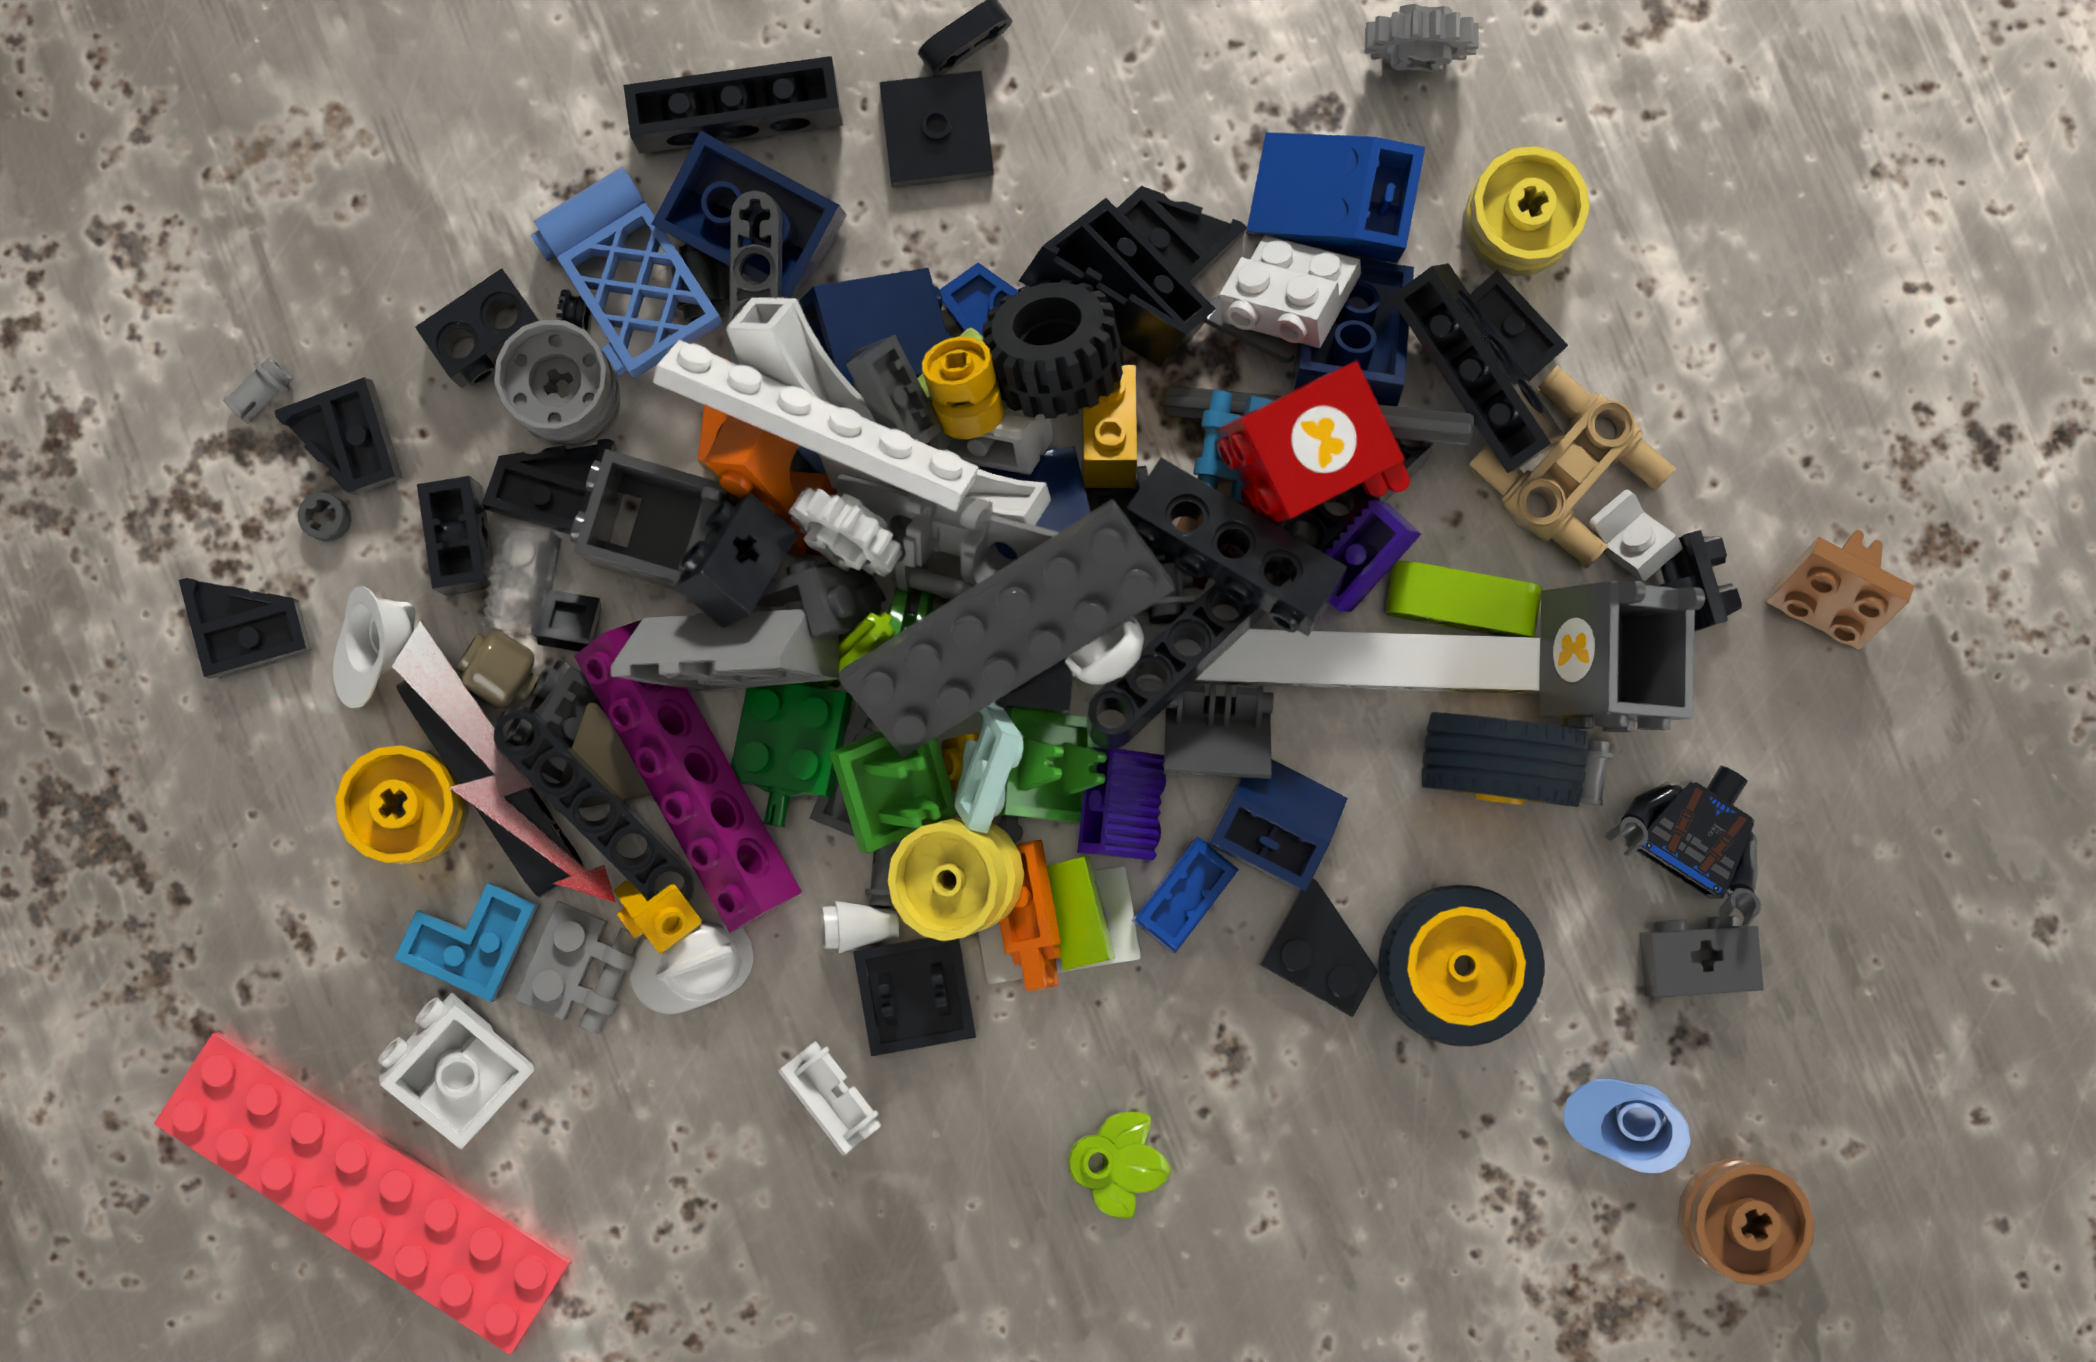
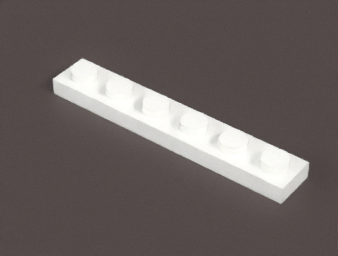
[653,340,979,511]

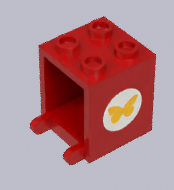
[1216,361,1410,523]

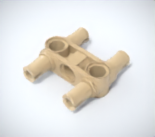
[1468,365,1676,569]

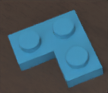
[394,883,539,1002]

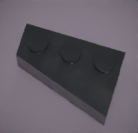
[1019,198,1216,367]

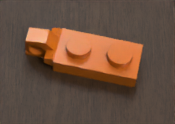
[999,839,1061,991]

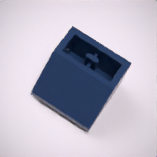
[1206,759,1348,892]

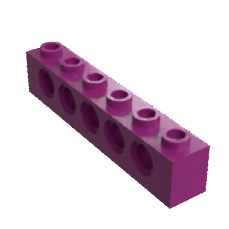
[574,620,802,933]

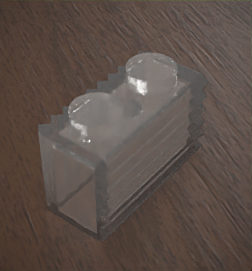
[480,522,562,640]

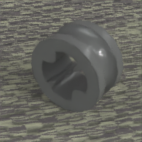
[298,492,351,542]

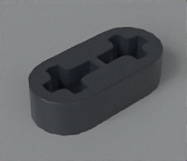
[918,0,1012,76]

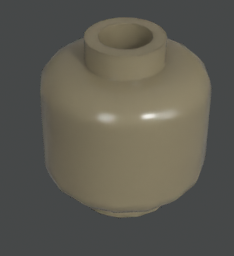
[456,630,539,709]

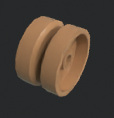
[1677,1158,1815,1286]

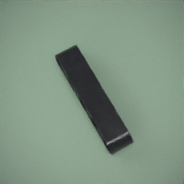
[396,667,585,898]
[493,705,694,902]

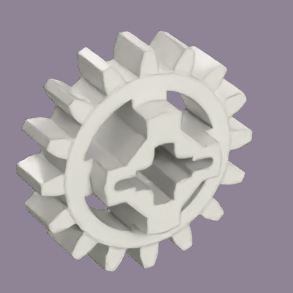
[789,487,903,577]

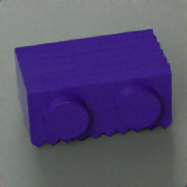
[1326,500,1421,612]
[1077,747,1166,860]

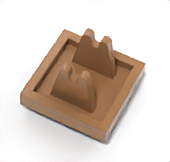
[1766,530,1915,650]

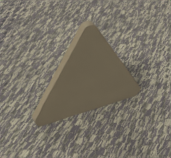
[552,702,651,812]

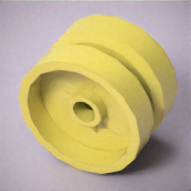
[1462,146,1590,277]
[888,817,1024,941]

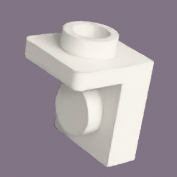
[1590,489,1683,582]

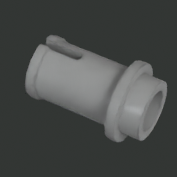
[223,357,292,424]
[1580,739,1613,805]

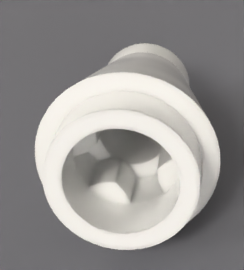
[821,901,899,954]

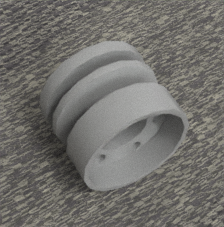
[494,319,620,446]

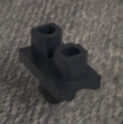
[1658,530,1742,632]

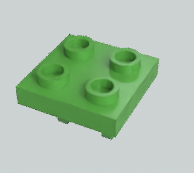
[999,708,1107,823]
[829,731,958,854]

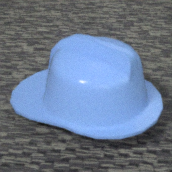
[1563,1079,1691,1173]

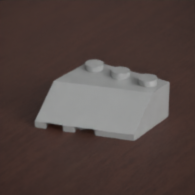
[611,601,839,692]

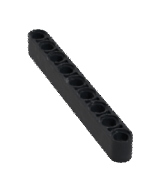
[1087,439,1434,750]

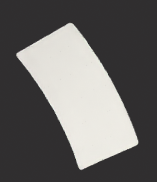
[978,866,1141,984]

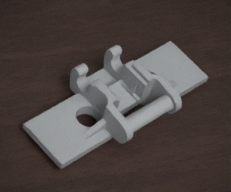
[837,474,1060,600]

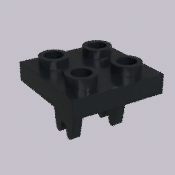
[853,937,977,1056]

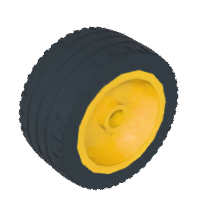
[1421,712,1588,807]
[1378,885,1545,1047]

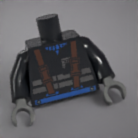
[1606,765,1761,927]

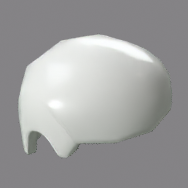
[1065,616,1144,685]

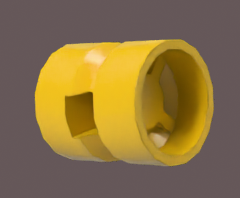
[922,336,1005,439]

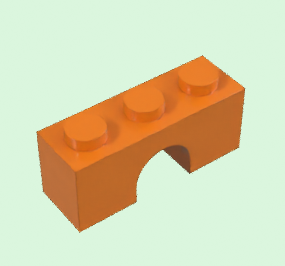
[704,415,838,557]

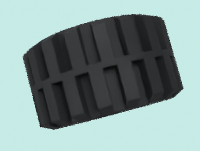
[982,279,1124,419]

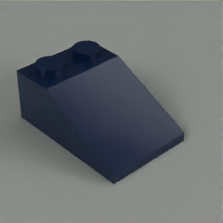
[1291,256,1414,407]

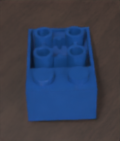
[1246,132,1426,263]

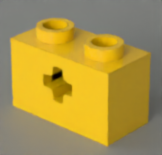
[1082,365,1137,488]

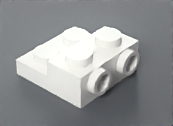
[1220,235,1361,348]
[378,993,535,1149]

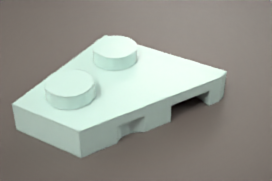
[954,700,1023,833]

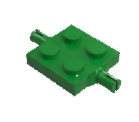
[731,682,853,828]

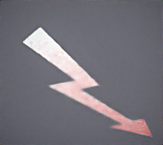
[392,621,616,903]

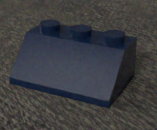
[651,131,847,298]

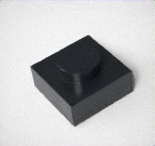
[536,589,601,652]

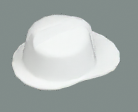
[333,586,416,709]
[629,914,754,1014]

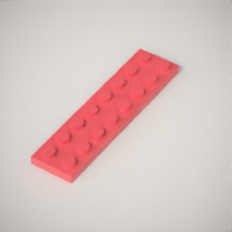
[154,1032,573,1355]

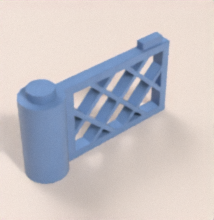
[530,166,723,379]

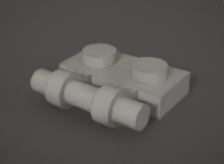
[515,901,640,1034]

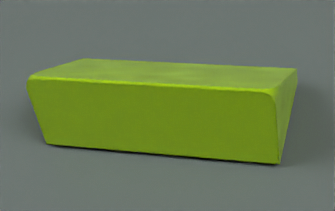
[1047,856,1115,971]

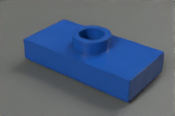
[1131,837,1239,953]

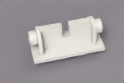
[778,1041,881,1156]

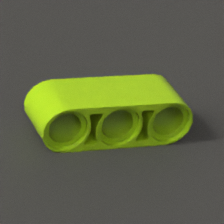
[1384,561,1543,638]

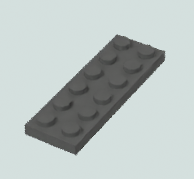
[839,499,1175,758]

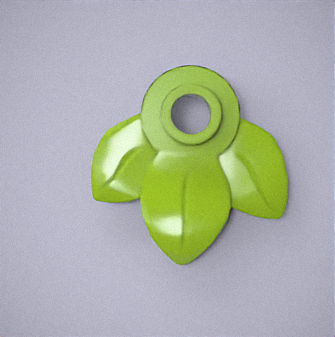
[1068,1111,1171,1218]

